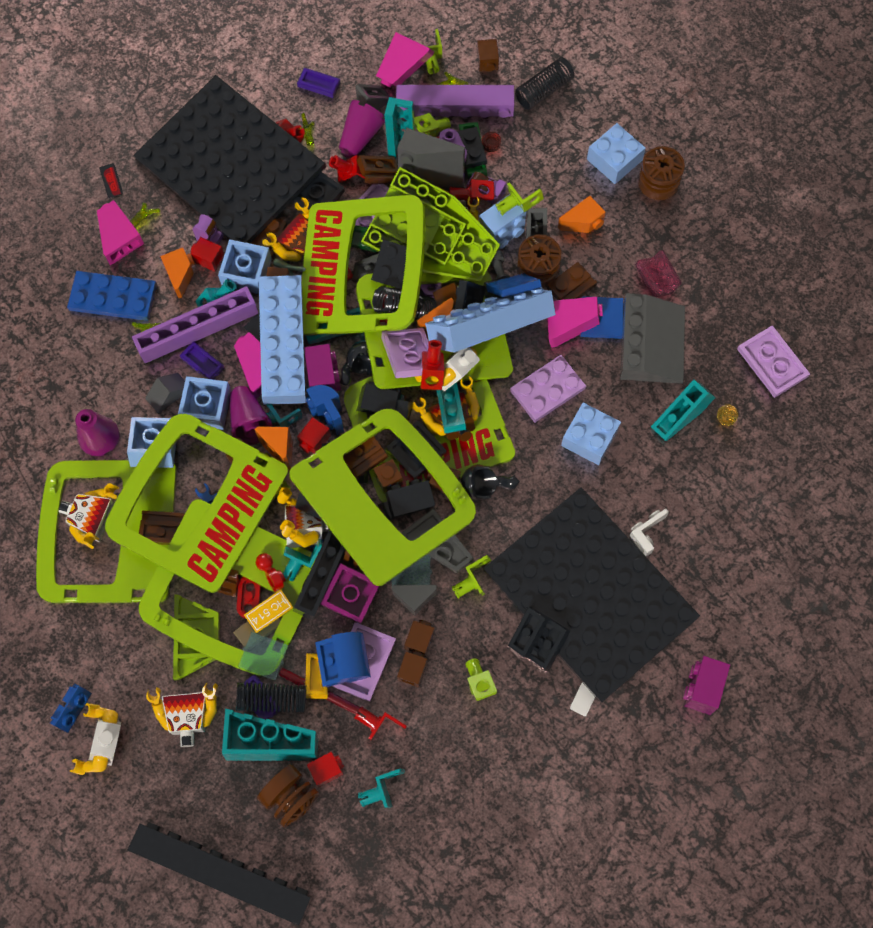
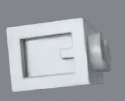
[629,509,669,557]

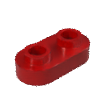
[237,577,261,620]

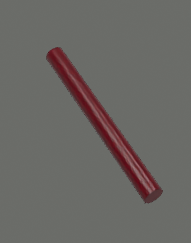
[279,668,361,715]

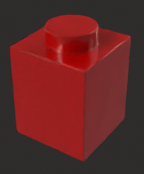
[190,237,224,272]
[297,417,331,453]
[307,752,344,787]

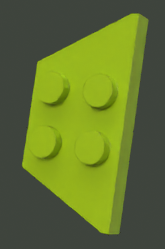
[173,594,220,681]

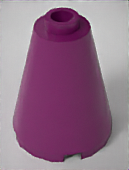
[339,100,385,159]
[230,386,273,445]
[75,409,120,456]

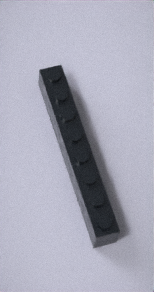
[127,822,313,926]

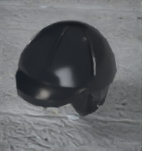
[340,340,383,386]
[461,464,520,501]

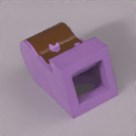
[466,172,506,205]
[193,214,224,245]

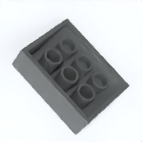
[397,128,465,191]
[620,293,685,384]

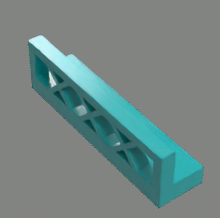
[384,97,415,160]

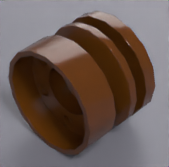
[638,146,685,200]
[517,234,561,288]
[256,764,320,828]

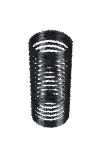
[515,57,575,110]
[372,286,437,321]
[236,682,306,713]

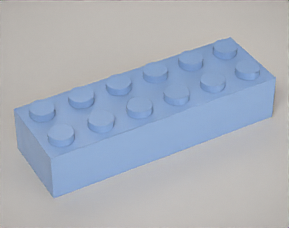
[259,275,306,405]
[425,287,556,353]

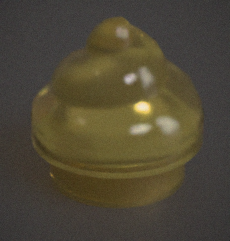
[717,404,738,426]

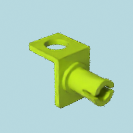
[426,29,442,74]
[414,113,451,137]
[495,182,544,216]
[451,555,491,599]
[465,658,497,701]

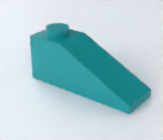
[651,380,716,441]

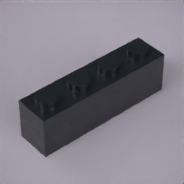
[293,529,345,620]

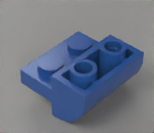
[305,385,344,435]
[315,632,371,687]

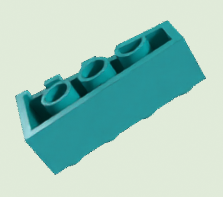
[222,708,319,761]

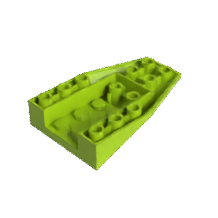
[361,167,500,282]

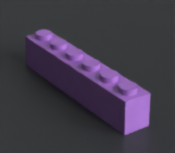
[396,85,514,118]
[132,286,259,363]

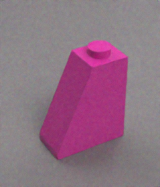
[376,32,434,88]
[97,200,144,266]
[548,297,603,348]
[234,332,262,399]

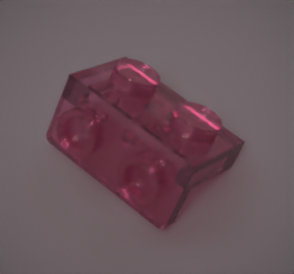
[635,250,682,298]

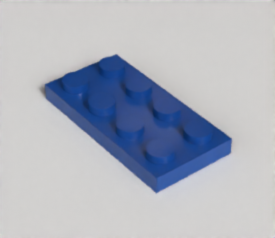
[67,271,157,321]

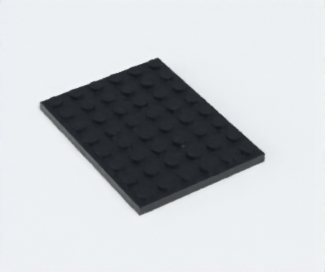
[133,75,326,244]
[483,487,700,703]

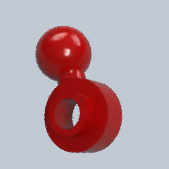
[255,553,286,592]

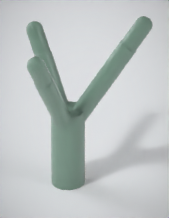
[273,258,306,276]

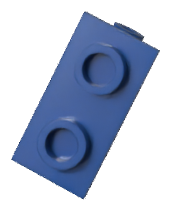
[50,683,92,733]

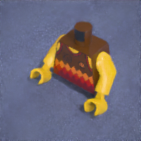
[262,198,310,263]
[413,376,480,441]

